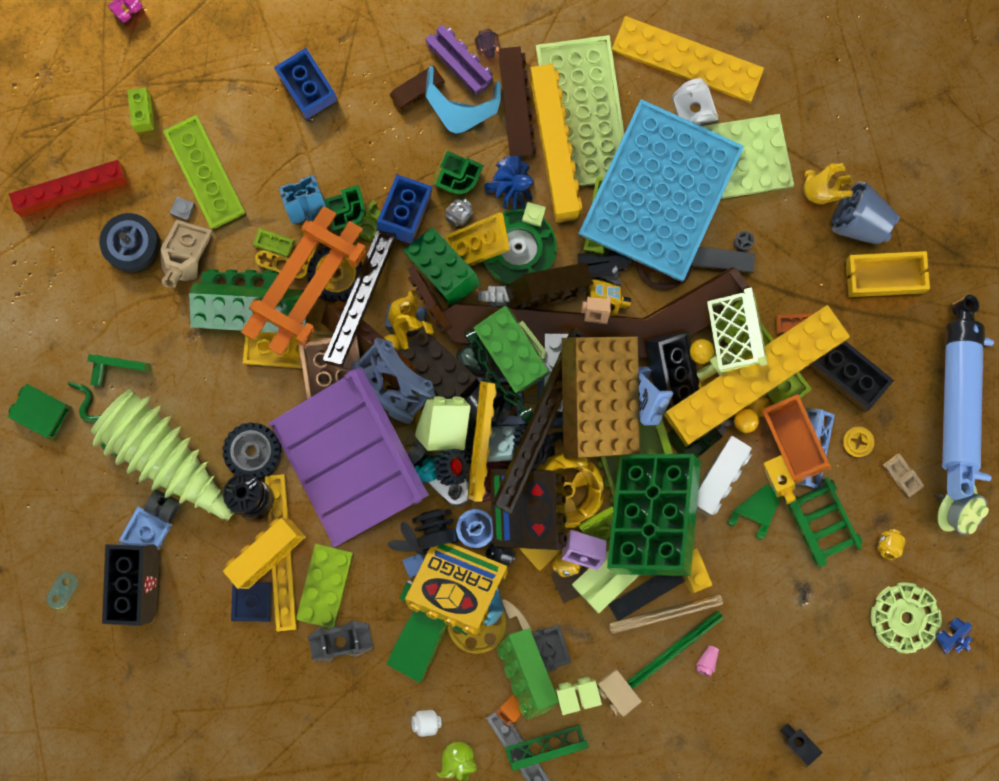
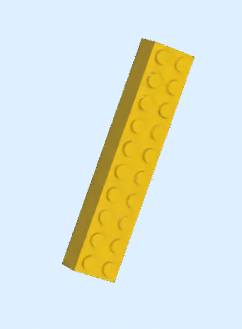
[664,305,850,447]

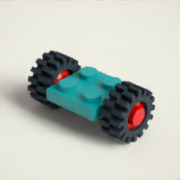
[413,449,470,486]

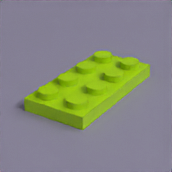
[296,544,353,628]

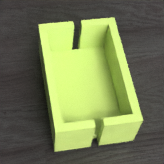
[555,676,602,715]

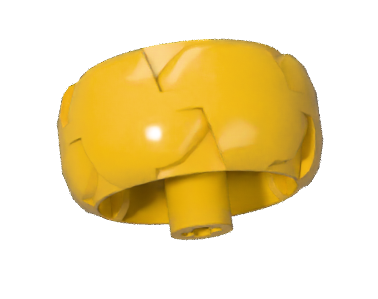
[535,453,604,528]

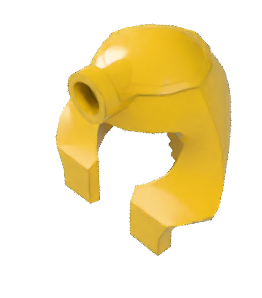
[803,163,853,204]
[388,290,434,350]

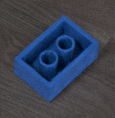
[274,48,338,120]
[376,174,432,244]

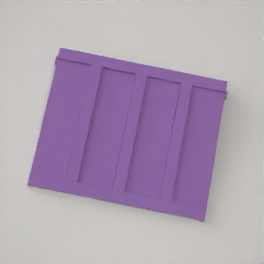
[269,368,429,548]

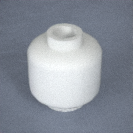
[411,710,441,737]

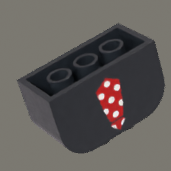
[102,542,159,626]

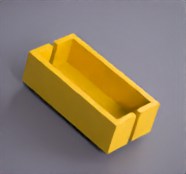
[846,251,930,297]

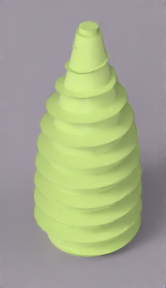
[91,389,235,521]

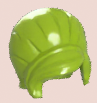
[437,742,477,781]

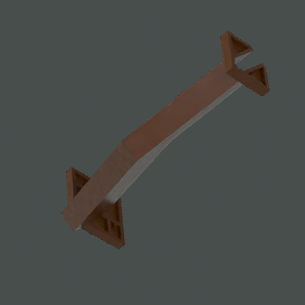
[407,265,750,358]

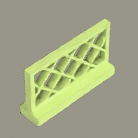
[707,287,768,373]

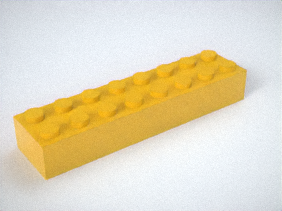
[530,64,582,223]

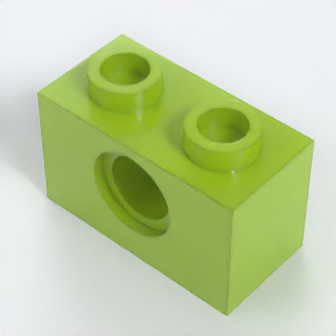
[127,87,155,133]

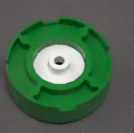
[483,209,557,286]

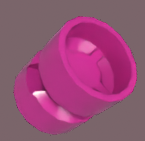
[107,0,143,24]

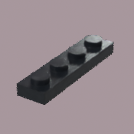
[608,575,685,621]

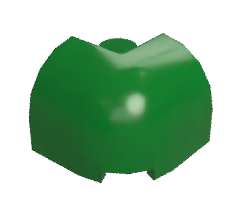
[432,150,484,194]
[324,185,366,234]

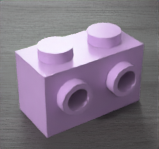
[562,530,606,570]

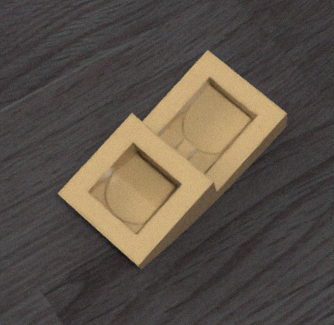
[883,454,924,498]
[502,600,532,631]

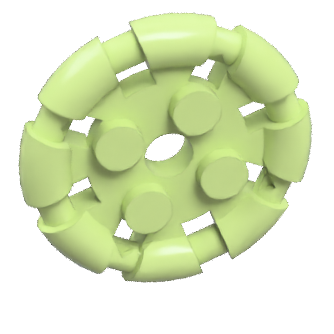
[871,582,942,654]

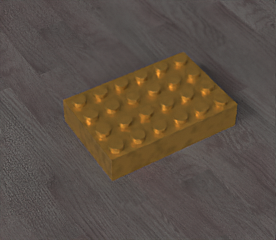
[561,337,640,458]

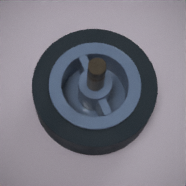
[99,213,160,272]

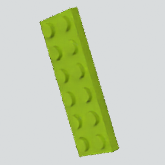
[163,115,246,230]
[715,299,811,404]

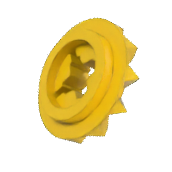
[843,427,874,457]

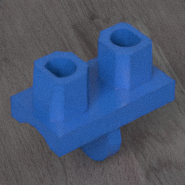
[936,618,973,654]

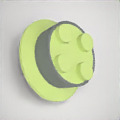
[934,486,989,534]

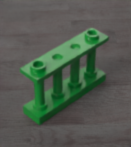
[786,477,863,568]

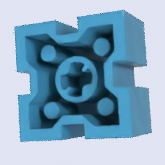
[279,174,327,224]

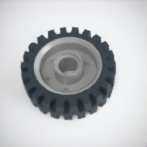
[222,422,281,479]

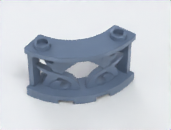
[350,338,435,424]

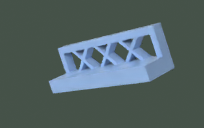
[794,408,835,489]

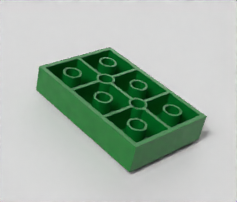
[607,454,701,576]

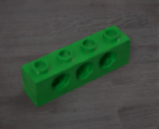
[201,269,278,288]

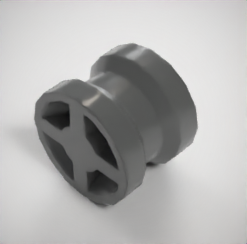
[733,231,754,252]

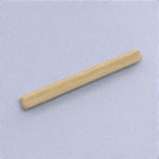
[609,595,723,634]

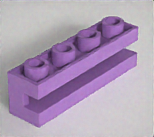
[426,25,493,98]

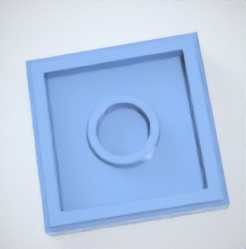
[119,506,173,550]

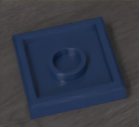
[231,582,272,622]

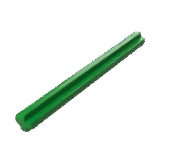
[627,611,723,689]

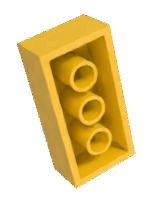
[223,518,306,589]

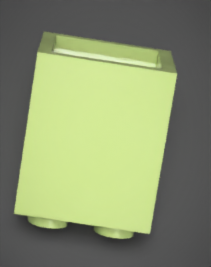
[415,397,470,451]

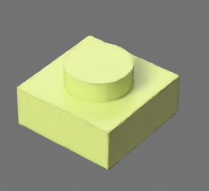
[522,202,546,227]

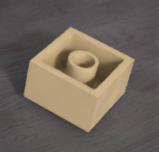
[596,669,642,716]

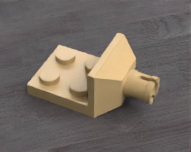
[160,220,212,289]

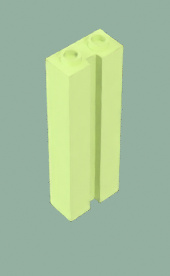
[572,550,639,614]

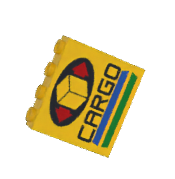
[405,543,507,635]

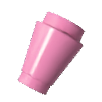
[696,645,719,676]

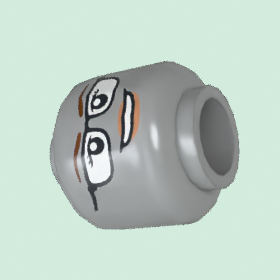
[445,199,473,227]

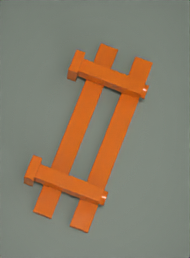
[241,206,366,356]

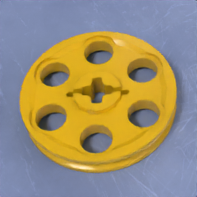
[448,610,507,654]

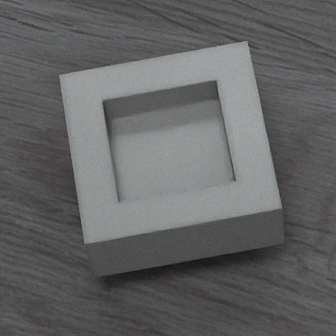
[170,196,195,221]

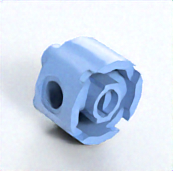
[456,509,493,549]

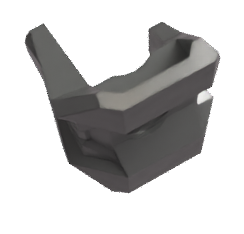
[308,620,373,662]

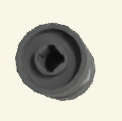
[144,489,181,524]

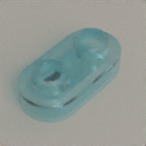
[46,572,78,609]

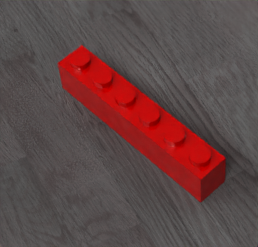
[9,160,128,217]

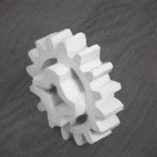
[478,286,510,306]

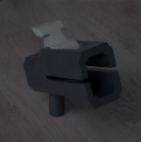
[577,251,631,286]

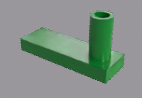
[87,354,150,387]

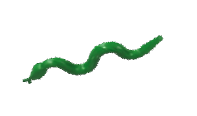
[67,382,117,456]

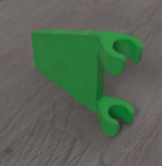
[727,484,782,540]

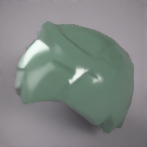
[456,343,489,374]

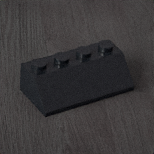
[645,331,700,414]

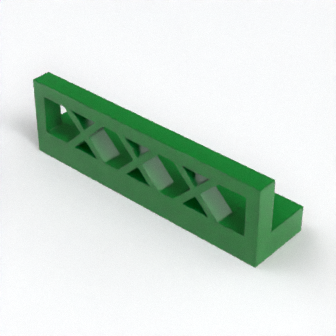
[504,725,589,771]

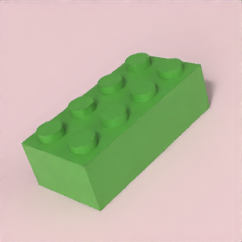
[473,306,551,394]
[497,628,559,720]

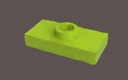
[253,228,295,258]

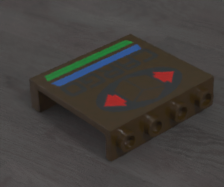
[490,466,568,550]

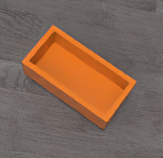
[762,394,832,484]

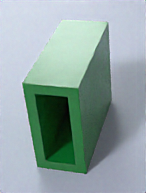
[8,383,71,440]

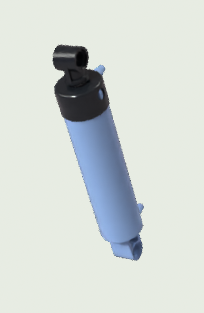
[942,295,994,500]

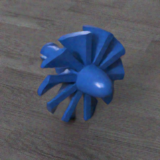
[484,156,534,210]

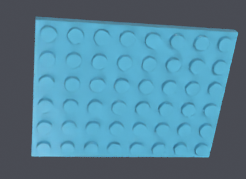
[578,99,744,282]

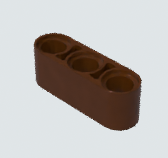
[390,66,445,111]

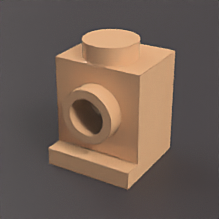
[581,296,611,324]

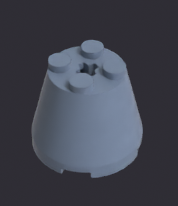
[831,181,900,245]

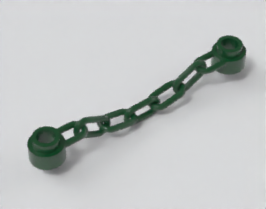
[464,329,533,425]

